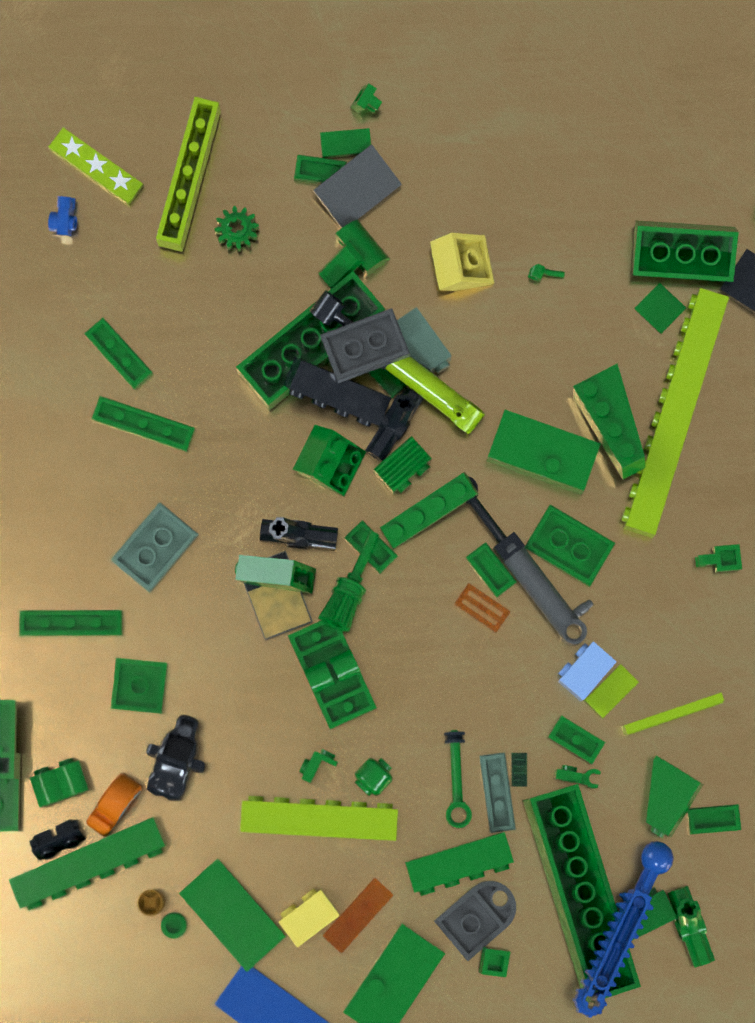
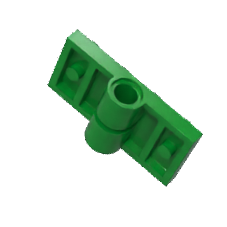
[288,621,377,730]

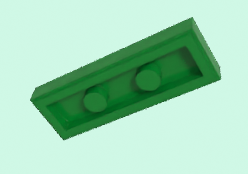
[84,317,153,390]

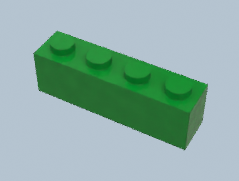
[405,832,514,896]

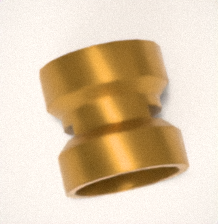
[137,889,165,916]

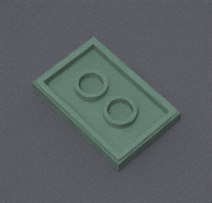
[110,502,199,593]

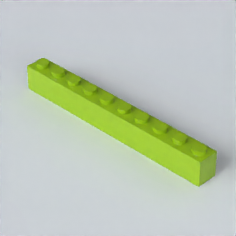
[621,288,729,538]

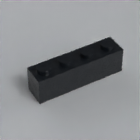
[283,357,391,427]

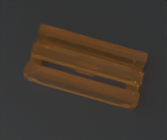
[454,583,511,633]

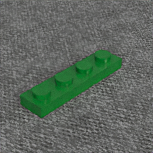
[380,472,479,549]

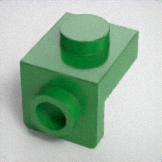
[299,749,338,784]

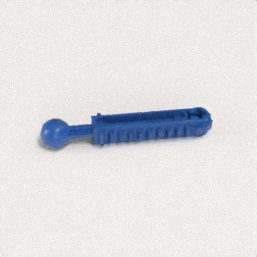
[573,841,674,1018]

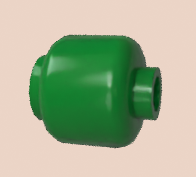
[354,758,393,796]

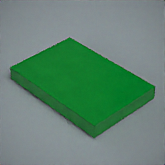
[525,505,615,587]

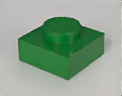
[479,946,511,977]

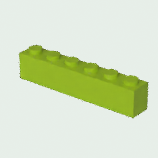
[156,97,221,252]
[240,796,398,841]

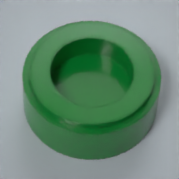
[161,912,187,939]

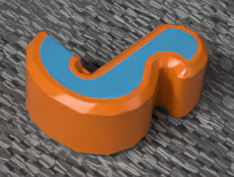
[86,773,142,837]

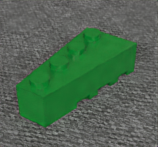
[573,363,645,479]

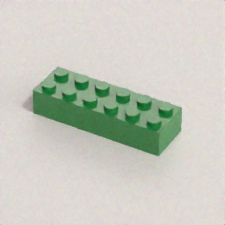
[236,271,386,411]

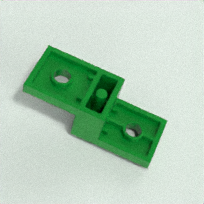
[0,700,21,832]

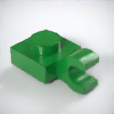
[695,544,742,573]
[553,765,601,789]

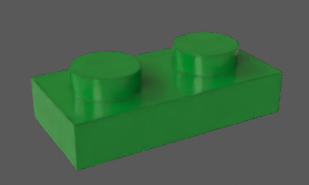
[547,715,606,765]

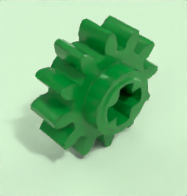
[214,206,259,252]

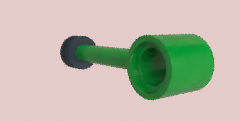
[444,730,472,829]

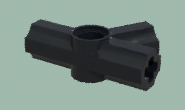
[365,387,423,462]
[260,517,338,550]

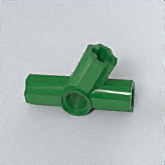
[667,885,715,968]

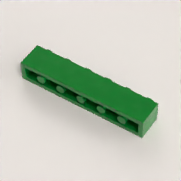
[8,817,167,911]

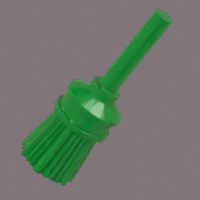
[318,531,379,632]

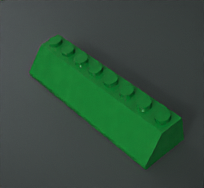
[523,784,641,1003]

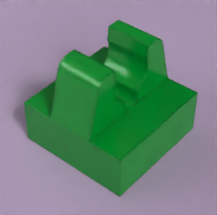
[350,83,382,113]

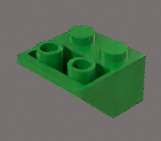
[292,425,366,496]

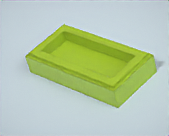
[584,664,639,719]

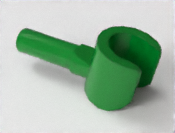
[528,264,565,281]

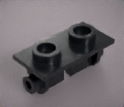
[29,819,86,861]

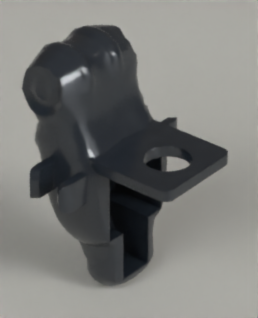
[146,715,205,801]

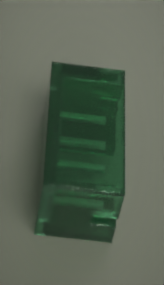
[511,753,527,787]

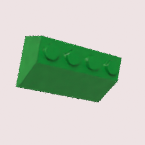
[633,220,739,282]

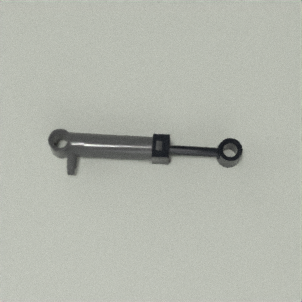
[464,476,594,646]

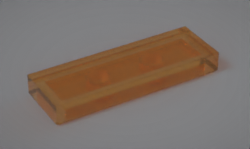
[322,877,393,954]

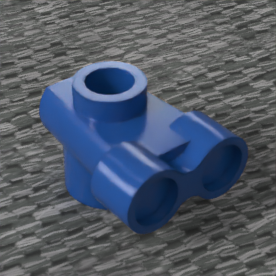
[48,196,77,236]

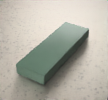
[479,752,516,833]

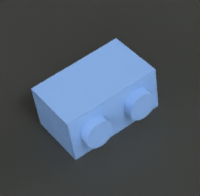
[558,641,617,702]

